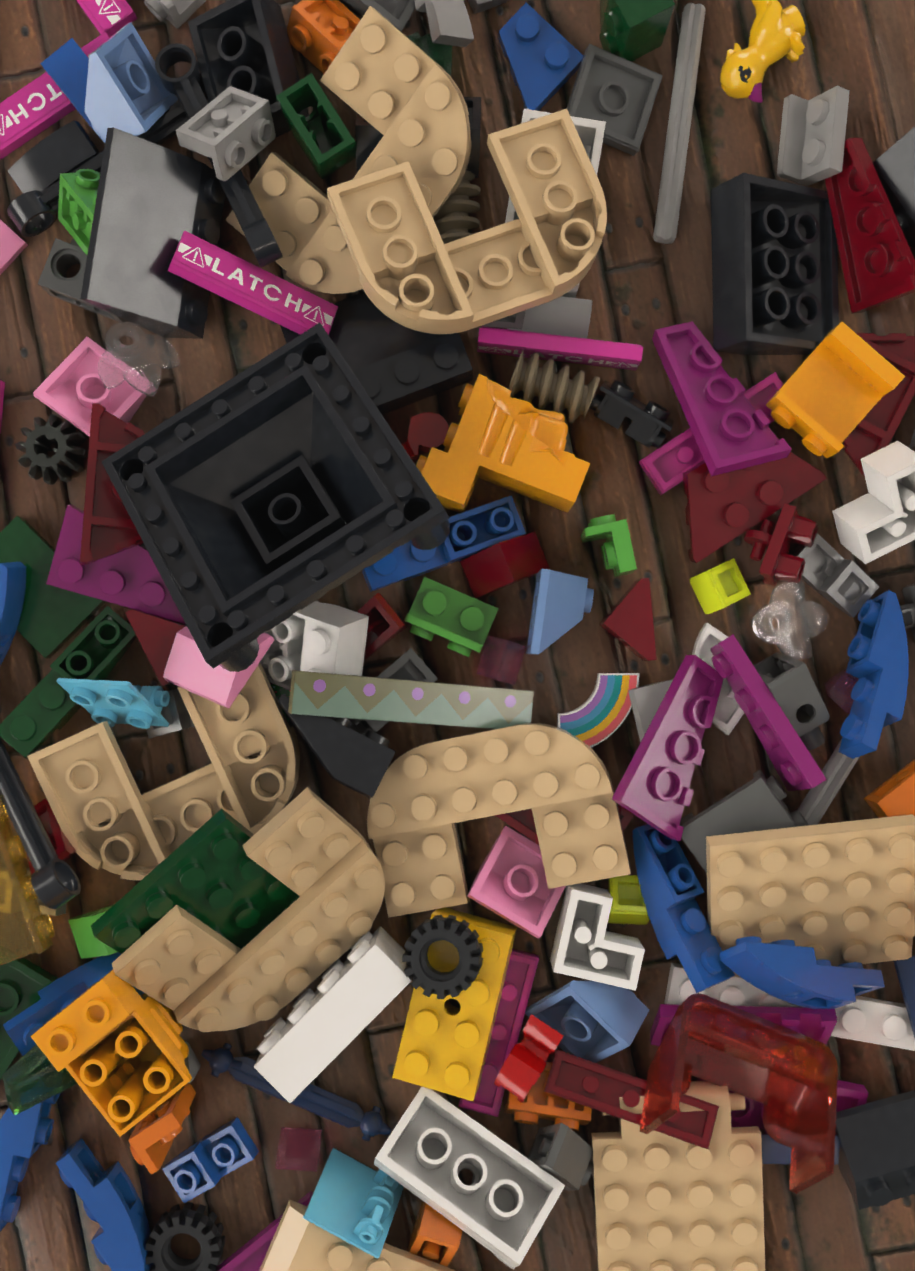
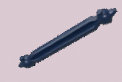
[201,1043,391,1142]

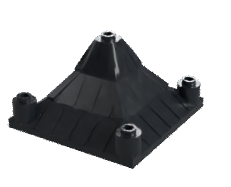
[101,323,450,672]

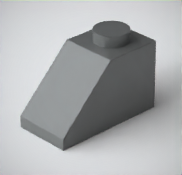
[527,1123,593,1191]

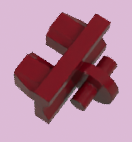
[744,504,818,587]

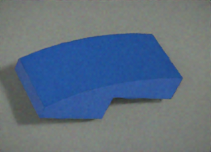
[40,38,102,140]
[162,1117,259,1203]

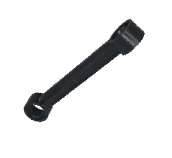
[155,43,283,268]
[7,79,206,237]
[0,738,81,909]

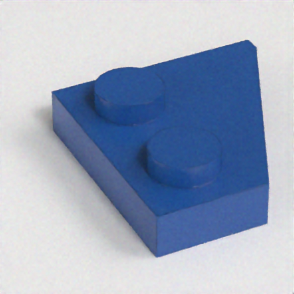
[498,2,583,111]

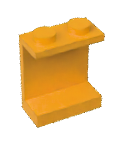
[766,321,905,458]

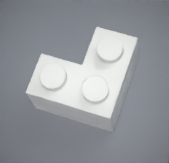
[832,441,915,564]
[550,883,645,991]

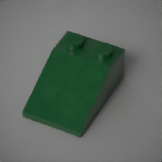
[599,0,675,62]

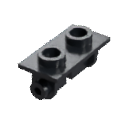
[589,380,674,449]

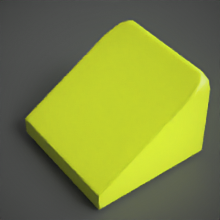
[690,558,751,614]
[608,875,650,925]

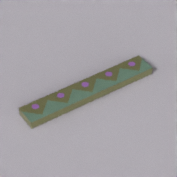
[288,670,534,729]

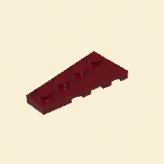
[825,138,915,314]

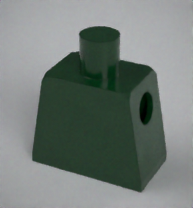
[276,73,356,179]

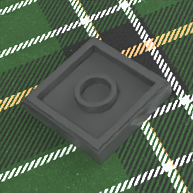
[566,44,663,156]

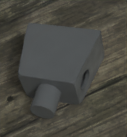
[754,652,830,751]

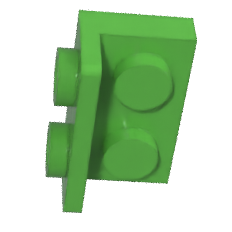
[58,169,100,255]
[581,514,637,577]
[404,577,499,657]

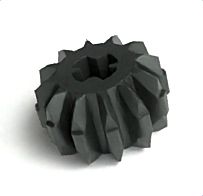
[15,414,88,485]

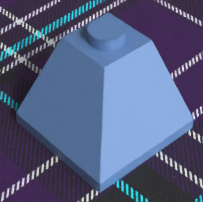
[84,22,178,143]
[526,569,594,655]
[525,980,649,1063]

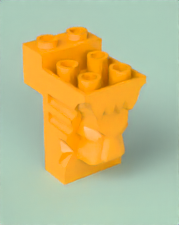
[416,374,590,513]
[30,970,192,1137]

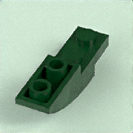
[0,606,137,759]

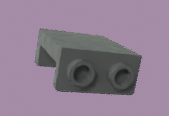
[679,770,809,873]

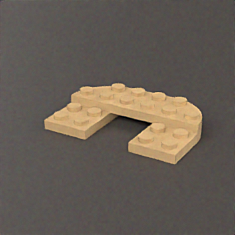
[226,6,472,294]
[327,109,607,334]
[27,663,300,880]
[367,723,631,918]
[111,787,385,1032]

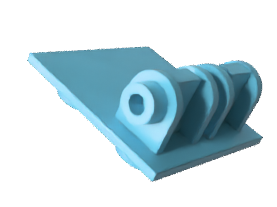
[56,678,170,729]
[303,1148,404,1259]

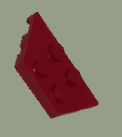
[842,333,915,476]
[80,403,145,565]
[683,452,827,563]

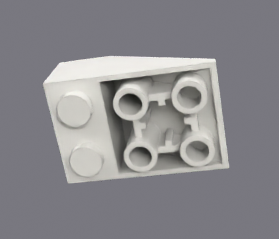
[260,602,369,690]

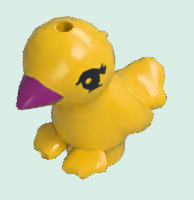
[720,0,806,103]

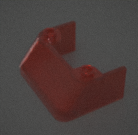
[640,993,838,1194]

